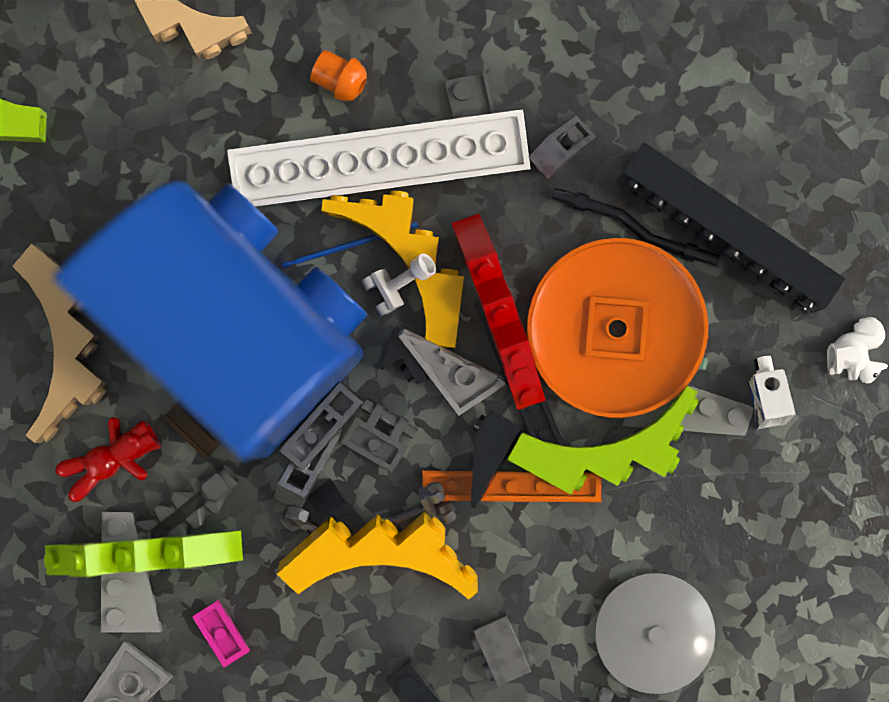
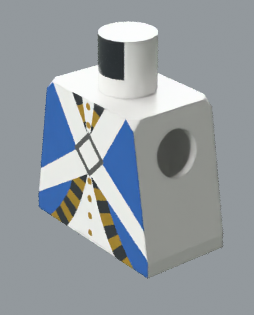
[749,356,795,429]

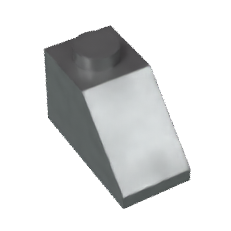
[529,115,596,179]

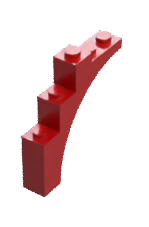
[451,214,545,410]

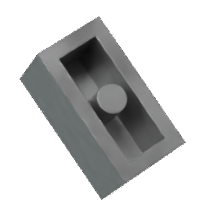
[470,613,531,687]

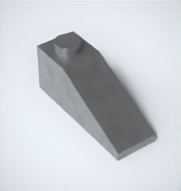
[280,383,364,471]
[273,427,345,508]

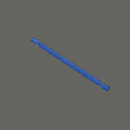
[282,221,418,268]

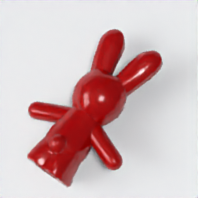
[55,417,162,503]

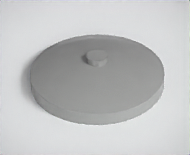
[595,572,715,694]

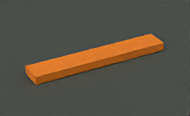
[422,470,601,502]

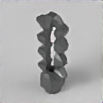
[135,465,239,539]

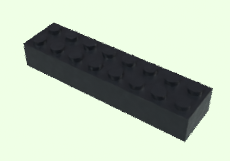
[617,142,846,314]

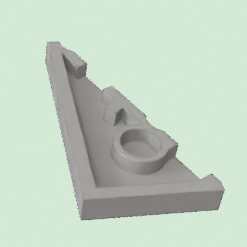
[398,329,506,416]

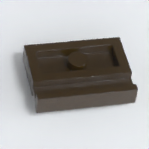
[163,400,223,459]

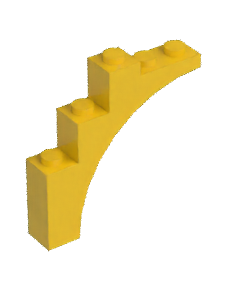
[321,191,464,349]
[277,512,478,599]

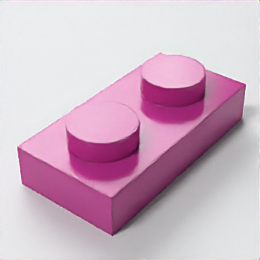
[192,600,250,667]

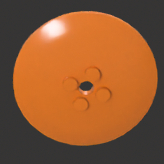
[527,238,708,418]

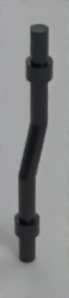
[551,188,720,267]

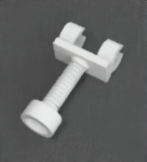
[361,254,436,317]

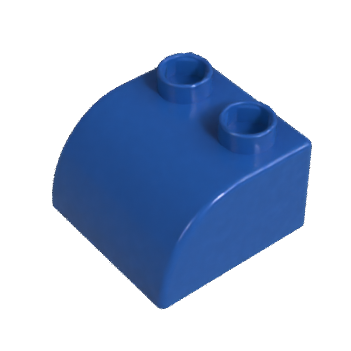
[53,181,367,460]

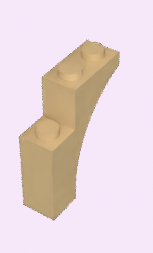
[134,0,252,60]

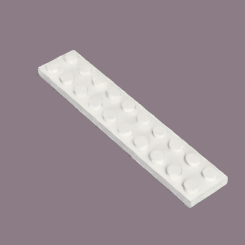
[227,109,531,206]

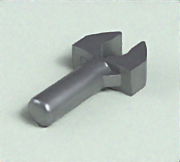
[280,506,319,534]

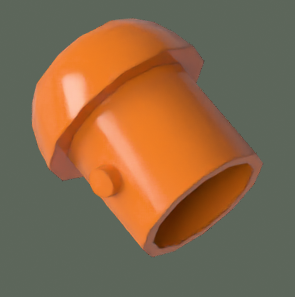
[310,50,367,102]

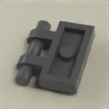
[341,399,418,473]

